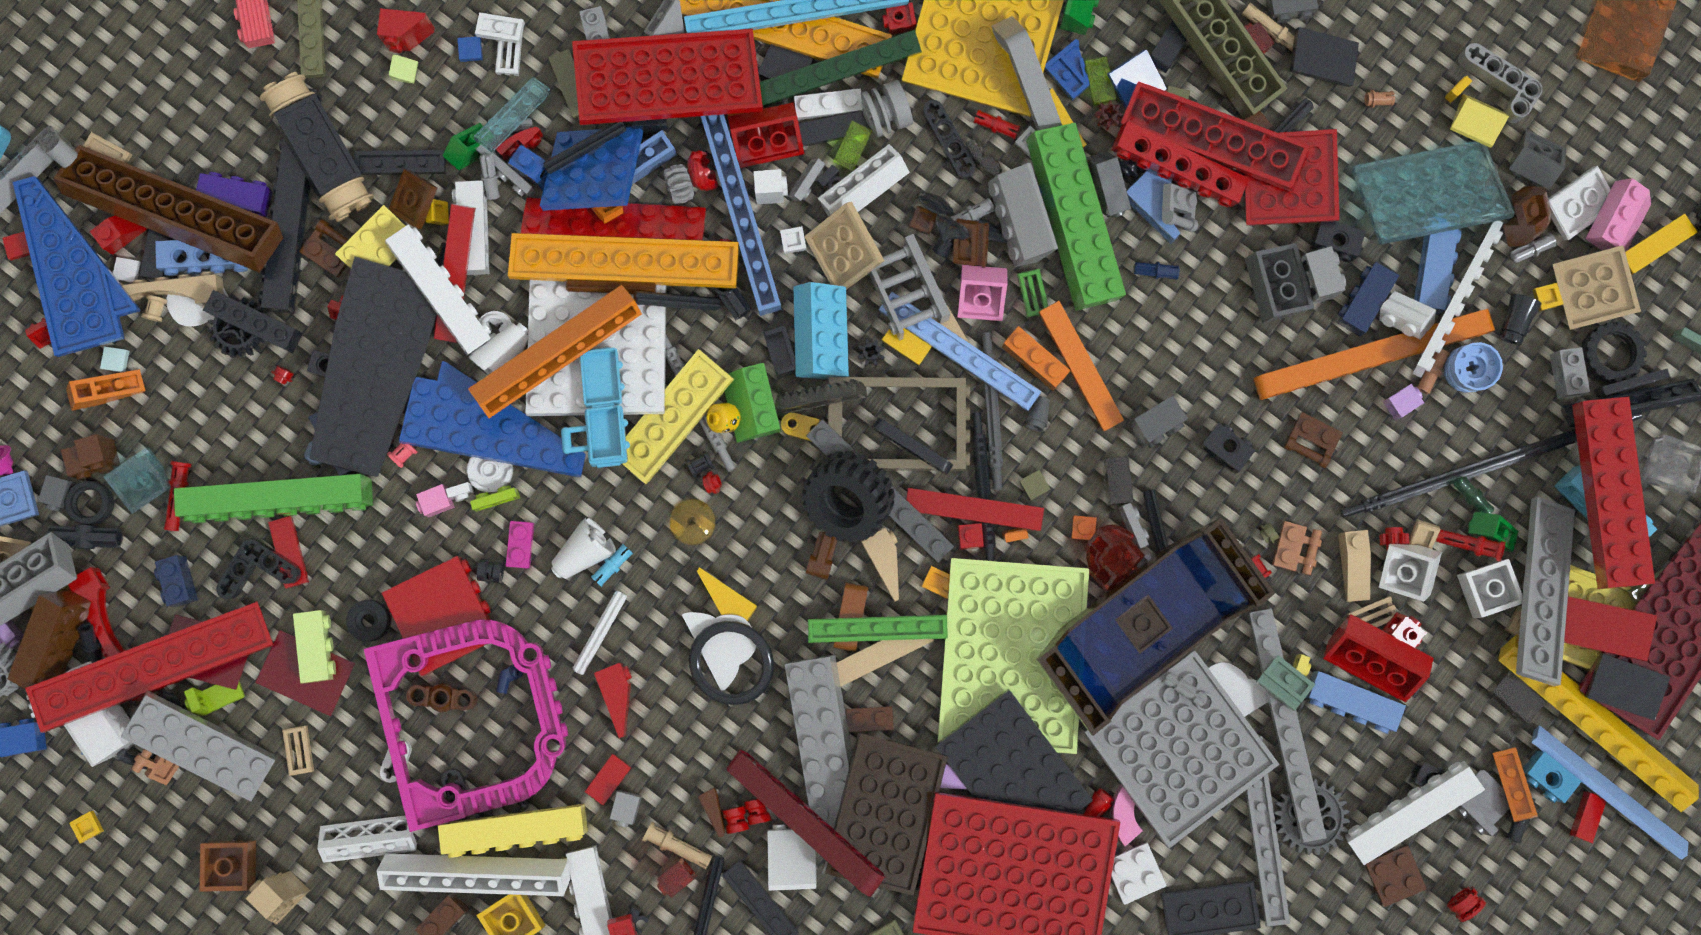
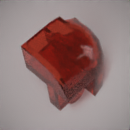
[1084,524,1145,592]

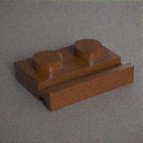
[953,218,989,268]

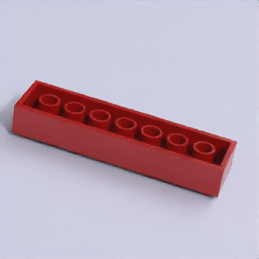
[1121,81,1310,192]
[1572,397,1655,589]

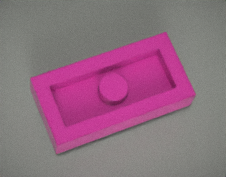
[506,521,534,569]

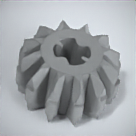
[663,164,694,204]

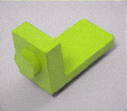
[184,681,245,716]

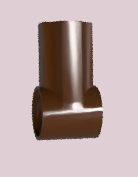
[805,531,837,580]

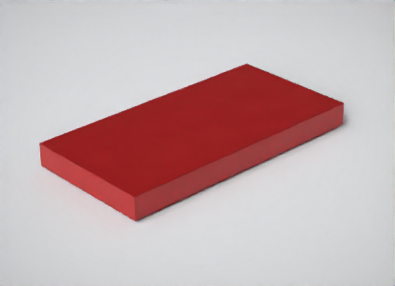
[1564,596,1657,662]

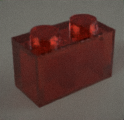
[657,857,697,898]

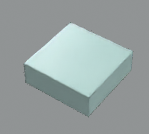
[100,347,129,373]

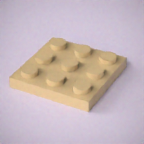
[804,202,884,290]
[1552,245,1641,330]

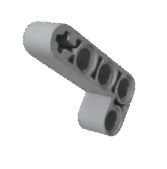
[1458,43,1542,123]

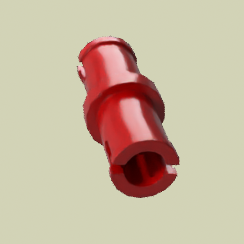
[973,110,1020,140]

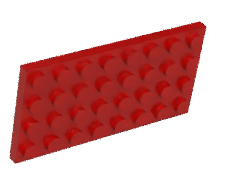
[572,29,763,125]

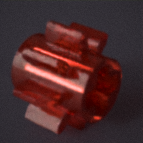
[1094,100,1124,130]

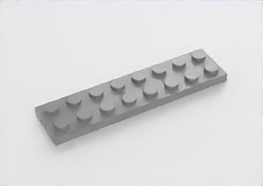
[1516,497,1575,686]

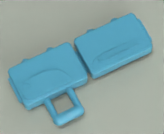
[561,347,630,468]

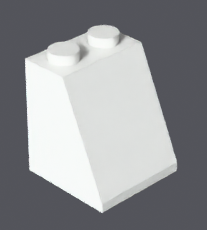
[768,824,817,891]

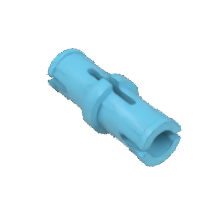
[591,543,633,587]

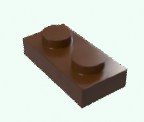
[846,706,894,732]

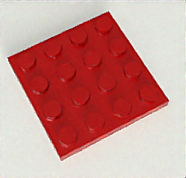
[1245,129,1339,226]

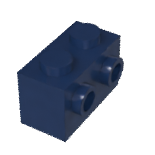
[154,555,198,607]

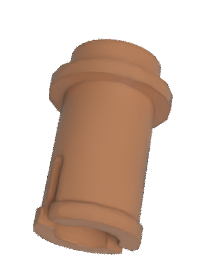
[1364,90,1395,108]

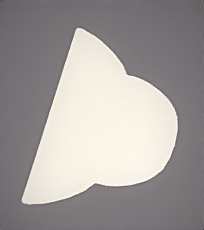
[166,254,229,326]
[682,612,756,691]
[1209,662,1268,717]

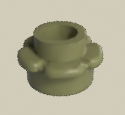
[1259,523,1280,544]

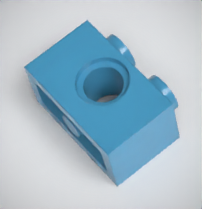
[1523,751,1582,803]

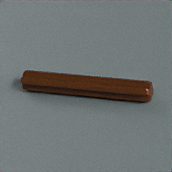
[566,279,657,294]

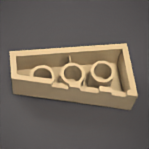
[246,871,310,924]

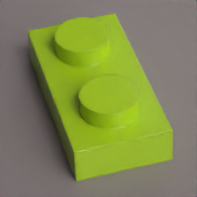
[470,485,520,512]

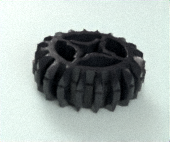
[207,297,268,358]

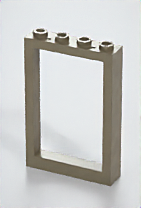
[828,377,970,471]

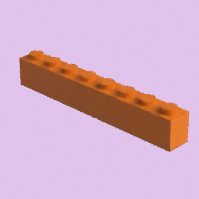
[468,285,642,418]

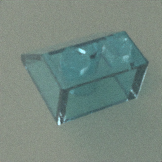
[104,447,171,514]

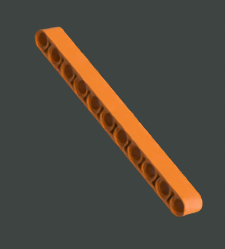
[1253,309,1495,400]

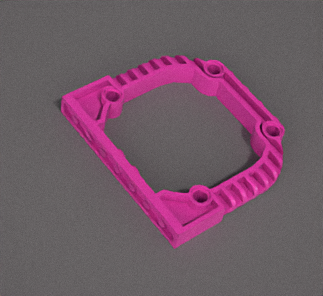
[364,620,569,832]

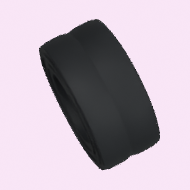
[346,600,391,642]

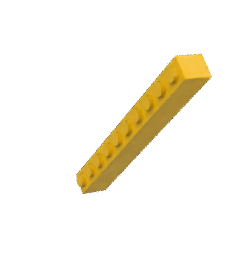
[1498,634,1699,812]

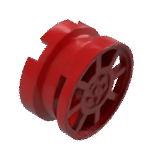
[1447,886,1486,922]

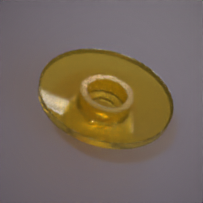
[670,499,715,545]

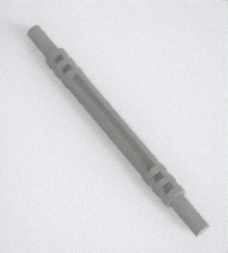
[665,336,736,472]

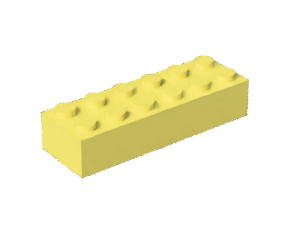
[438,804,588,858]

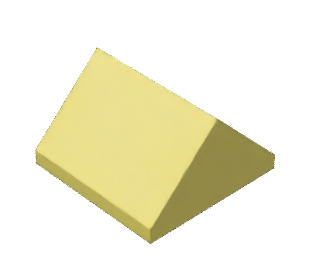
[1450,94,1509,148]

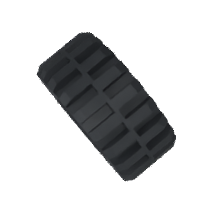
[802,451,895,542]

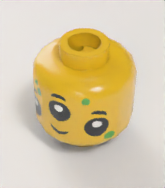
[706,403,740,433]

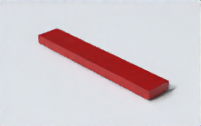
[434,204,476,343]
[907,488,1045,531]

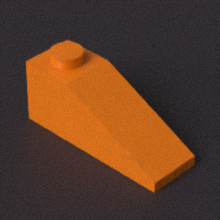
[66,369,146,410]

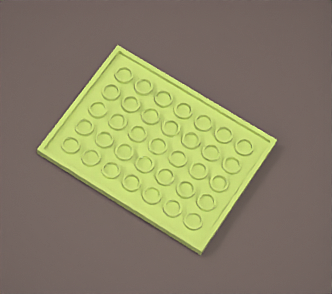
[937,558,1089,754]

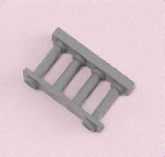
[866,234,950,341]

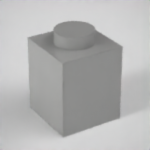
[610,790,642,827]

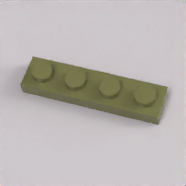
[297,0,326,78]

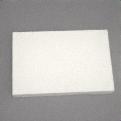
[1548,166,1611,241]

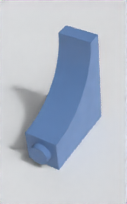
[1127,156,1180,244]

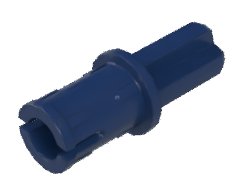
[1133,261,1180,280]

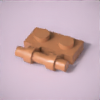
[1272,521,1322,576]
[131,749,179,785]

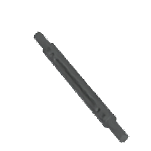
[982,332,1003,491]

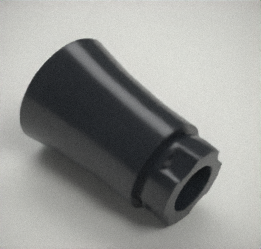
[1500,293,1542,346]

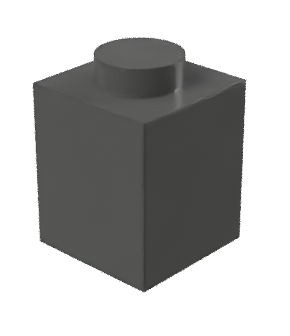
[38,475,77,512]

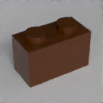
[415,892,470,935]

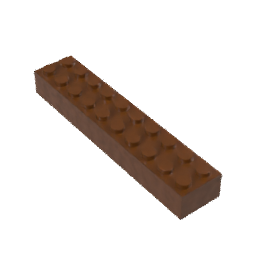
[53,145,283,273]

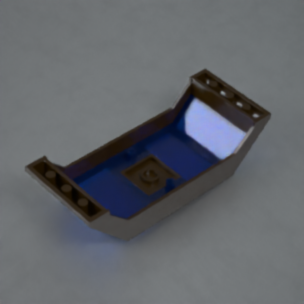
[1036,518,1276,736]

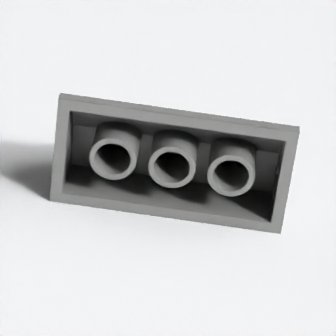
[988,163,1058,267]

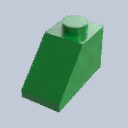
[443,123,496,170]
[1468,512,1519,552]

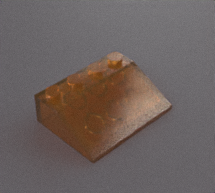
[1577,0,1677,82]

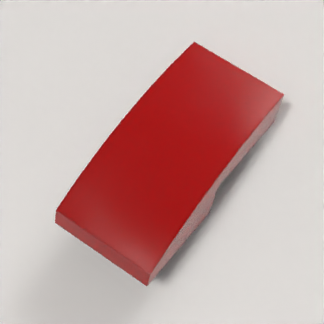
[496,127,543,161]

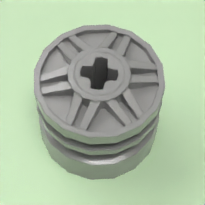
[861,80,913,138]

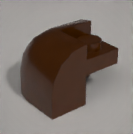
[1503,186,1551,246]

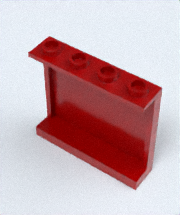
[382,556,491,676]

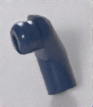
[496,664,524,694]

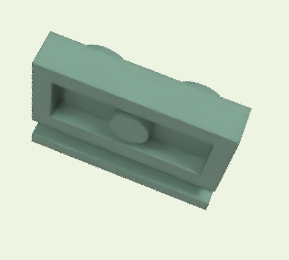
[1256,655,1315,711]

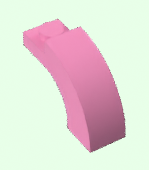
[1110,784,1143,846]

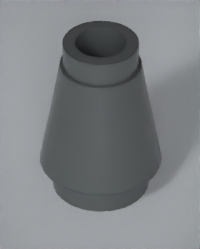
[1026,396,1050,432]

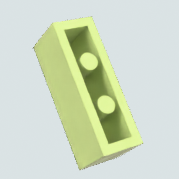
[293,610,336,683]

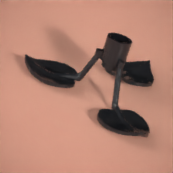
[917,192,1008,258]

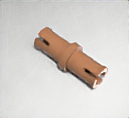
[1417,349,1450,394]

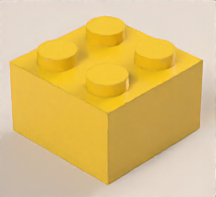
[477,894,546,935]

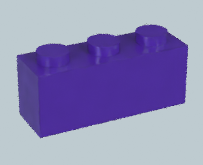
[196,172,273,217]

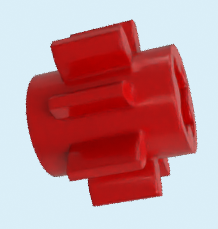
[1380,527,1410,551]

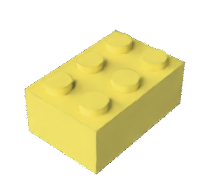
[335,205,405,268]

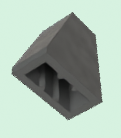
[1086,151,1131,217]

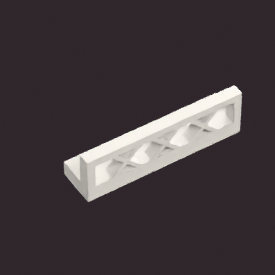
[317,816,417,863]

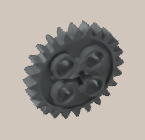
[1274,778,1350,855]

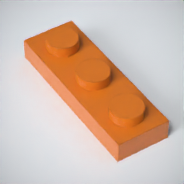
[1493,747,1538,822]

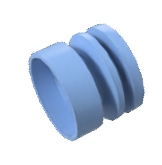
[1443,342,1503,393]

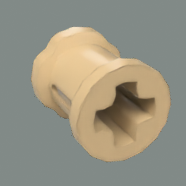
[141,295,168,322]

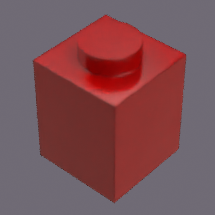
[957,523,984,550]

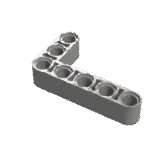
[991,16,1062,131]
[0,126,78,213]

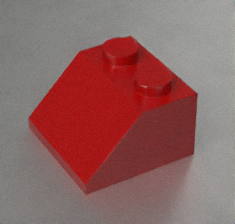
[377,8,435,53]

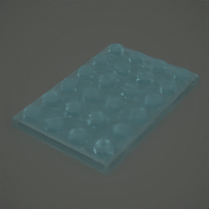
[1352,141,1515,245]

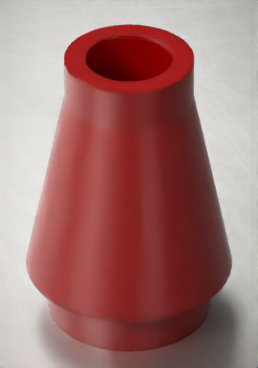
[1083,788,1115,817]

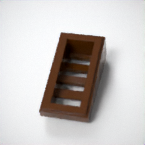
[698,787,725,838]

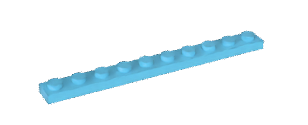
[684,0,909,33]

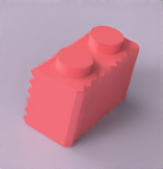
[234,0,275,48]

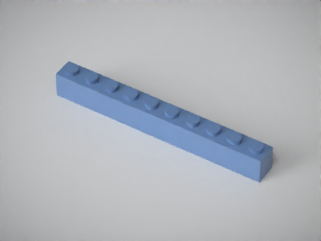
[701,114,782,316]

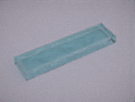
[474,77,551,153]

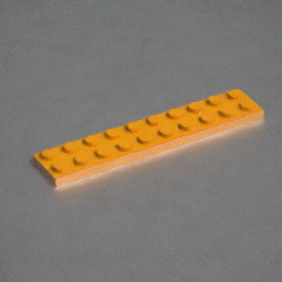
[679,0,892,79]
[508,233,739,288]

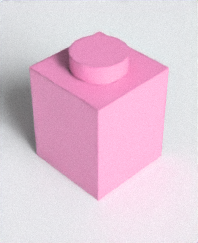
[416,484,455,517]

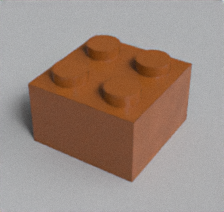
[199,840,256,892]

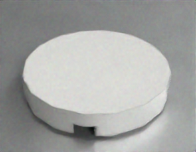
[467,457,513,493]

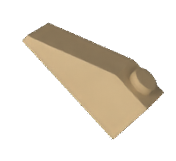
[861,528,899,602]
[1338,530,1371,602]

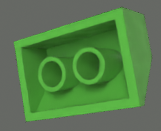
[724,363,781,443]

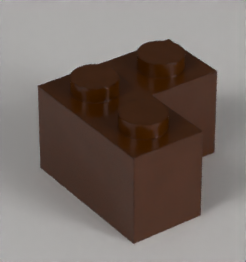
[61,434,121,481]

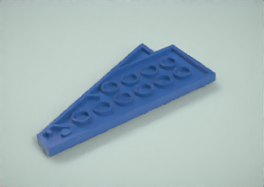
[13,176,140,357]
[399,361,586,478]

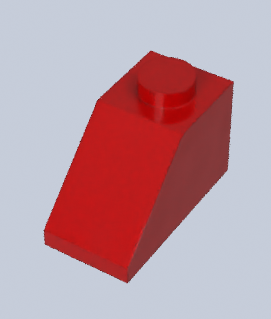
[89,216,148,255]

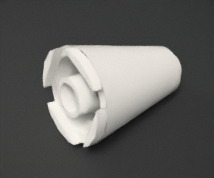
[468,323,530,375]
[551,518,616,579]

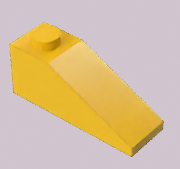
[697,567,757,621]

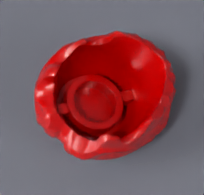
[687,150,719,191]

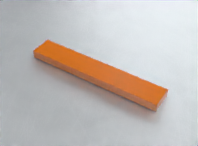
[1038,301,1124,431]

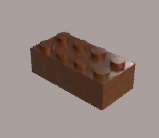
[7,590,91,690]

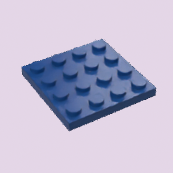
[540,127,643,211]

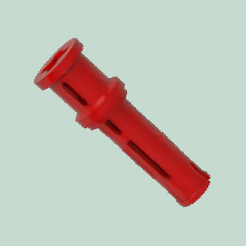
[164,461,192,531]
[1435,529,1506,562]

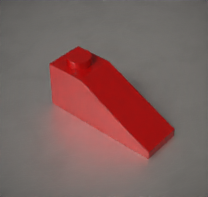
[594,663,632,738]

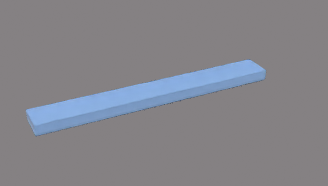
[879,292,1041,411]
[1532,725,1688,860]

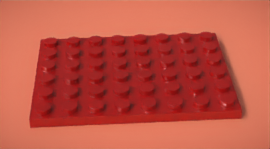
[912,792,1121,935]

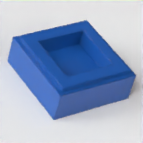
[458,36,483,62]

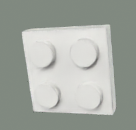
[1111,842,1166,905]

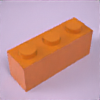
[1001,326,1071,391]

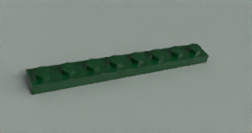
[760,30,922,106]

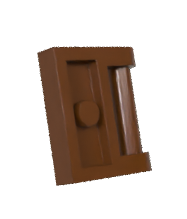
[299,219,349,278]
[1284,412,1343,469]

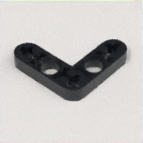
[216,539,301,599]

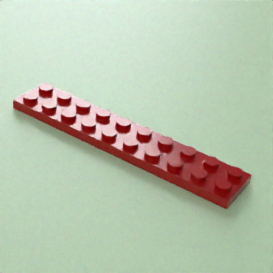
[25,602,274,733]

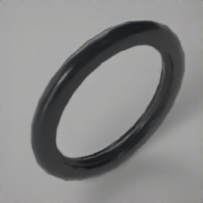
[689,621,774,705]

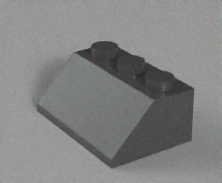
[1245,243,1315,323]

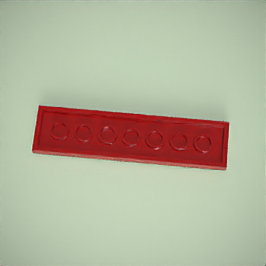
[520,198,706,241]

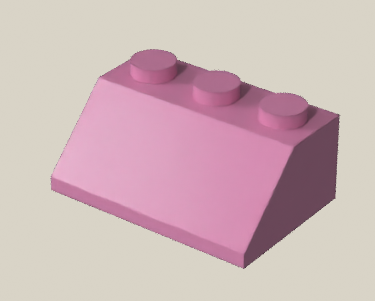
[1585,178,1651,252]

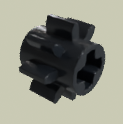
[858,339,885,367]

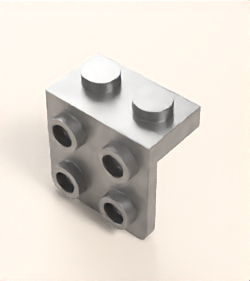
[1455,770,1510,836]

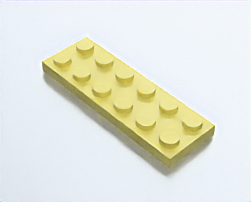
[623,349,734,484]

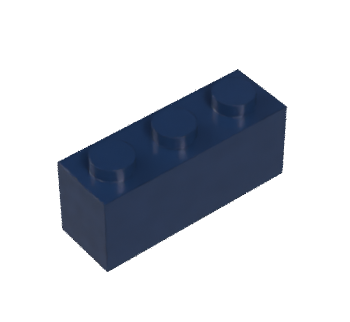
[1337,262,1400,337]

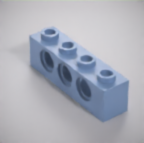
[155,240,248,276]

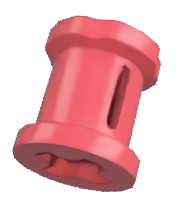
[387,443,418,468]

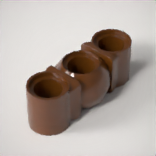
[406,683,478,713]

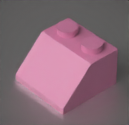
[957,265,1007,321]

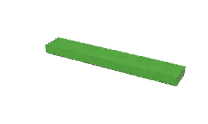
[808,615,948,643]

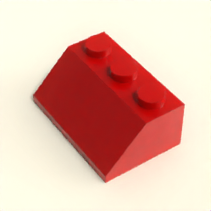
[728,103,804,168]

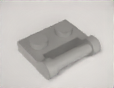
[1162,183,1198,232]

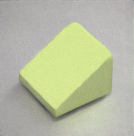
[389,54,418,84]

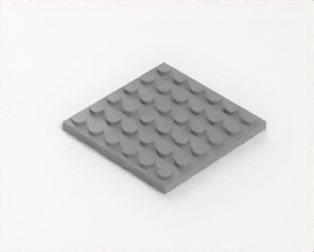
[1083,650,1279,848]

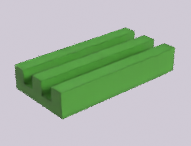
[1017,269,1048,318]

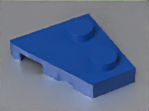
[1044,39,1090,101]

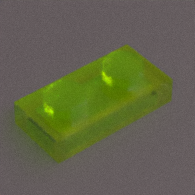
[1084,56,1116,106]
[833,121,872,171]

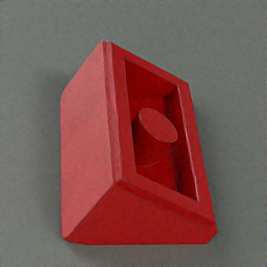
[1569,791,1606,844]

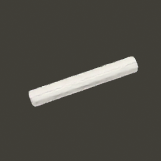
[573,591,627,675]

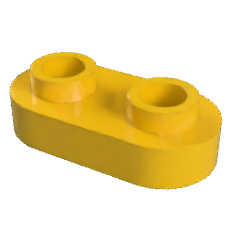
[781,413,821,442]

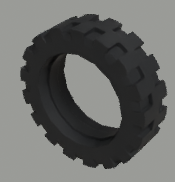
[1582,322,1647,384]

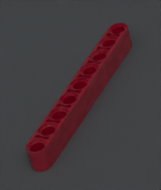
[726,749,886,897]

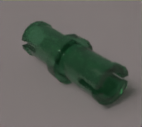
[1453,476,1495,514]

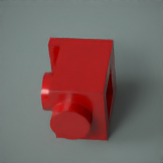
[882,3,916,35]

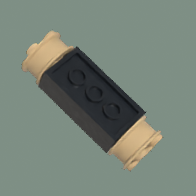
[259,72,374,222]

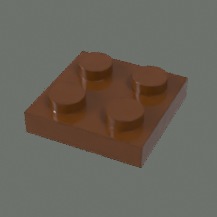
[388,169,438,229]
[1365,845,1427,907]

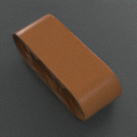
[833,582,868,652]

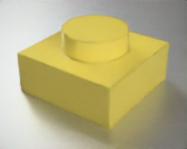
[1292,654,1311,676]

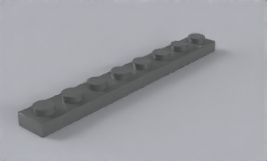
[806,419,954,563]

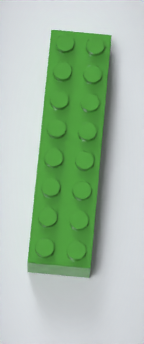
[1026,123,1126,311]
[174,474,373,523]

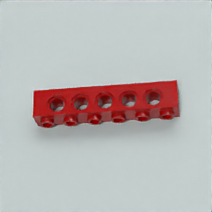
[1111,121,1249,207]

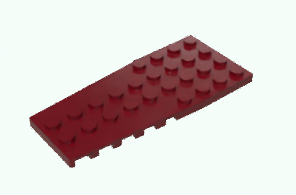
[1579,522,1701,740]

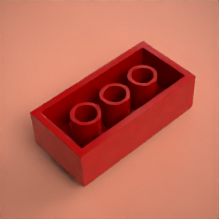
[1323,614,1434,703]

